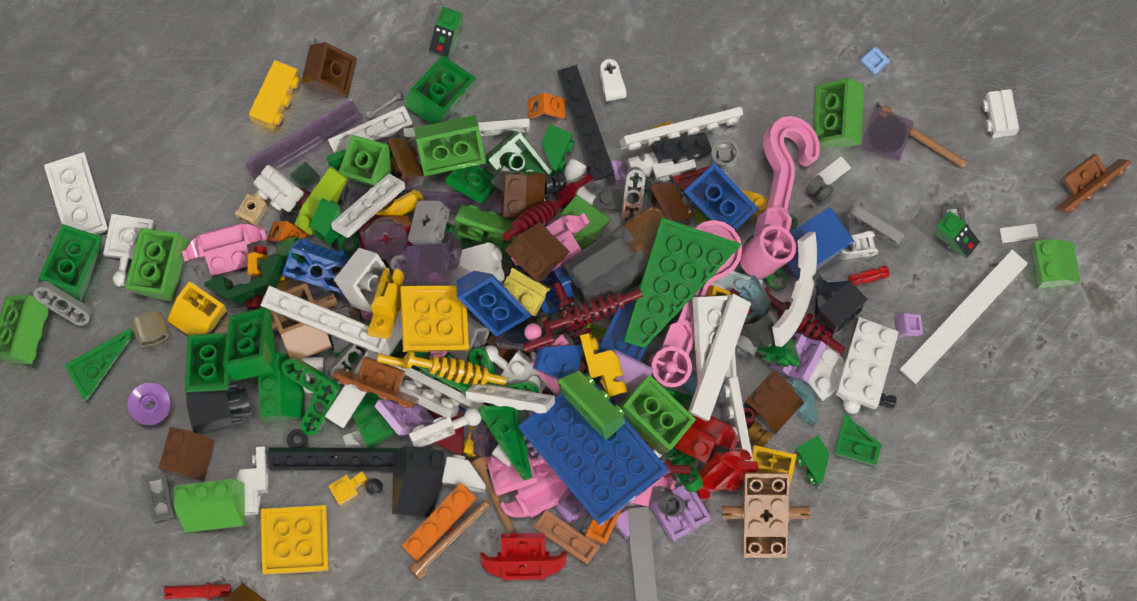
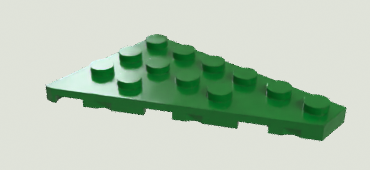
[623,218,741,348]

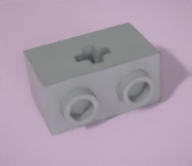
[408,201,450,249]

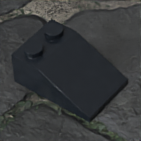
[392,446,444,518]

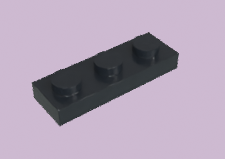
[651,133,712,164]

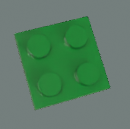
[445,165,497,204]

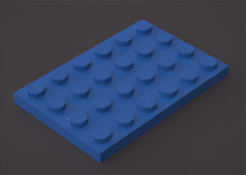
[518,373,669,526]

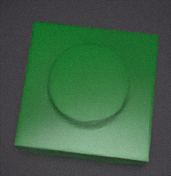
[326,149,346,171]

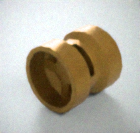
[748,421,773,447]

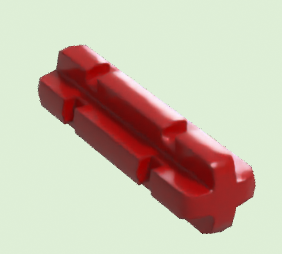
[848,265,890,286]

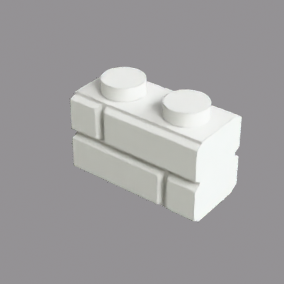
[982,89,1019,138]
[253,165,304,212]

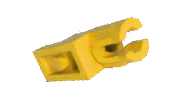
[367,268,404,339]
[580,333,627,397]

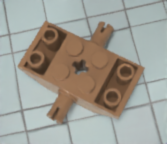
[264,278,338,359]
[722,472,810,558]

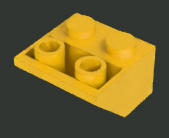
[167,281,227,335]
[752,445,797,487]

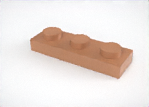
[533,510,600,565]

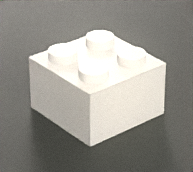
[334,248,394,313]

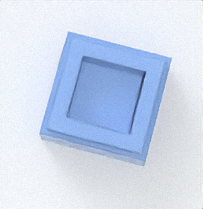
[860,46,890,76]

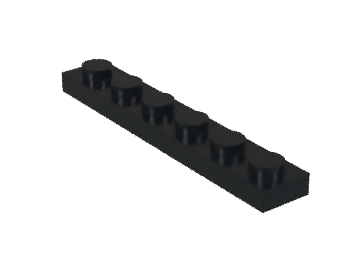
[557,65,614,182]
[268,447,398,471]

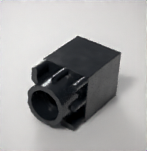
[186,383,251,433]

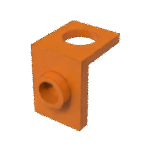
[528,93,566,119]
[266,221,308,242]

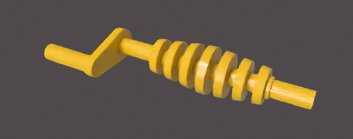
[376,351,507,386]

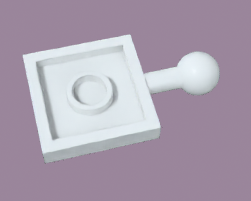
[103,214,154,287]
[482,345,547,393]
[806,345,861,414]
[409,409,482,448]

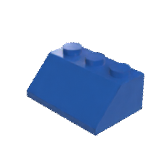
[457,270,531,337]

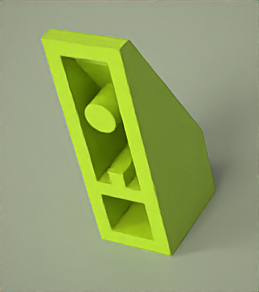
[295,167,348,235]

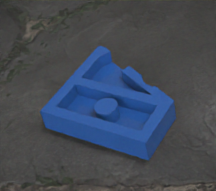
[533,345,584,380]

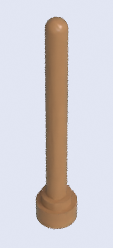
[877,105,966,167]
[471,456,517,533]
[408,500,490,580]

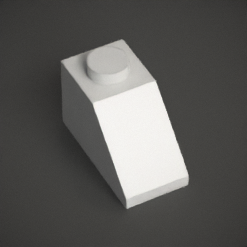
[442,455,486,493]

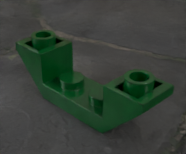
[204,254,287,304]

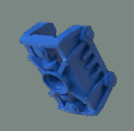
[282,237,350,295]
[516,266,574,316]

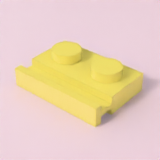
[503,268,550,316]

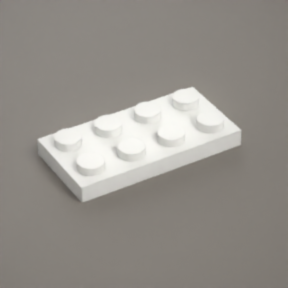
[44,152,108,235]
[692,296,737,384]
[835,317,899,410]
[717,377,753,461]

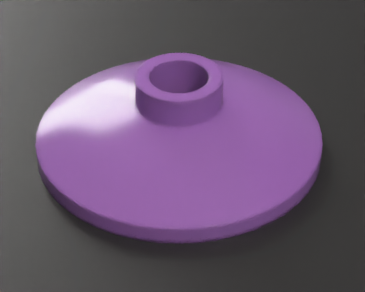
[127,383,171,425]

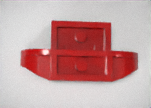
[673,407,739,463]
[697,449,759,500]
[480,533,567,580]

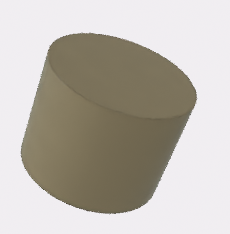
[131,311,169,347]

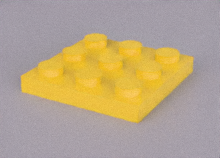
[400,286,469,352]
[261,505,329,575]

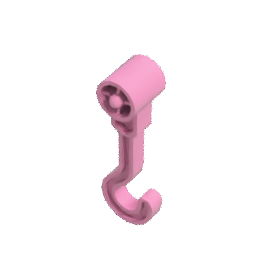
[740,116,820,279]
[643,220,742,388]

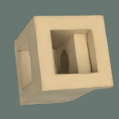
[235,193,268,226]

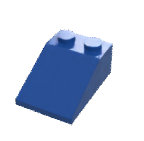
[683,163,759,231]
[787,207,855,279]

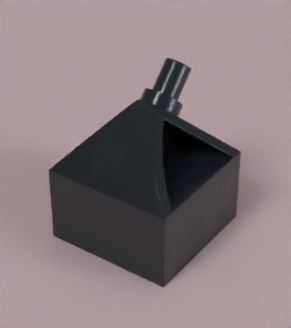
[813,274,868,337]

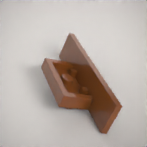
[1056,154,1132,212]
[332,356,419,408]

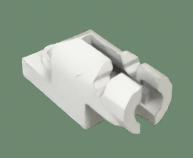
[627,152,696,184]
[236,447,268,516]

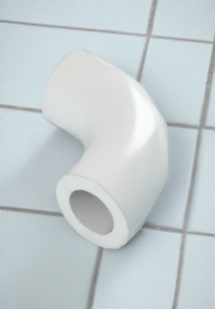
[563,159,596,205]

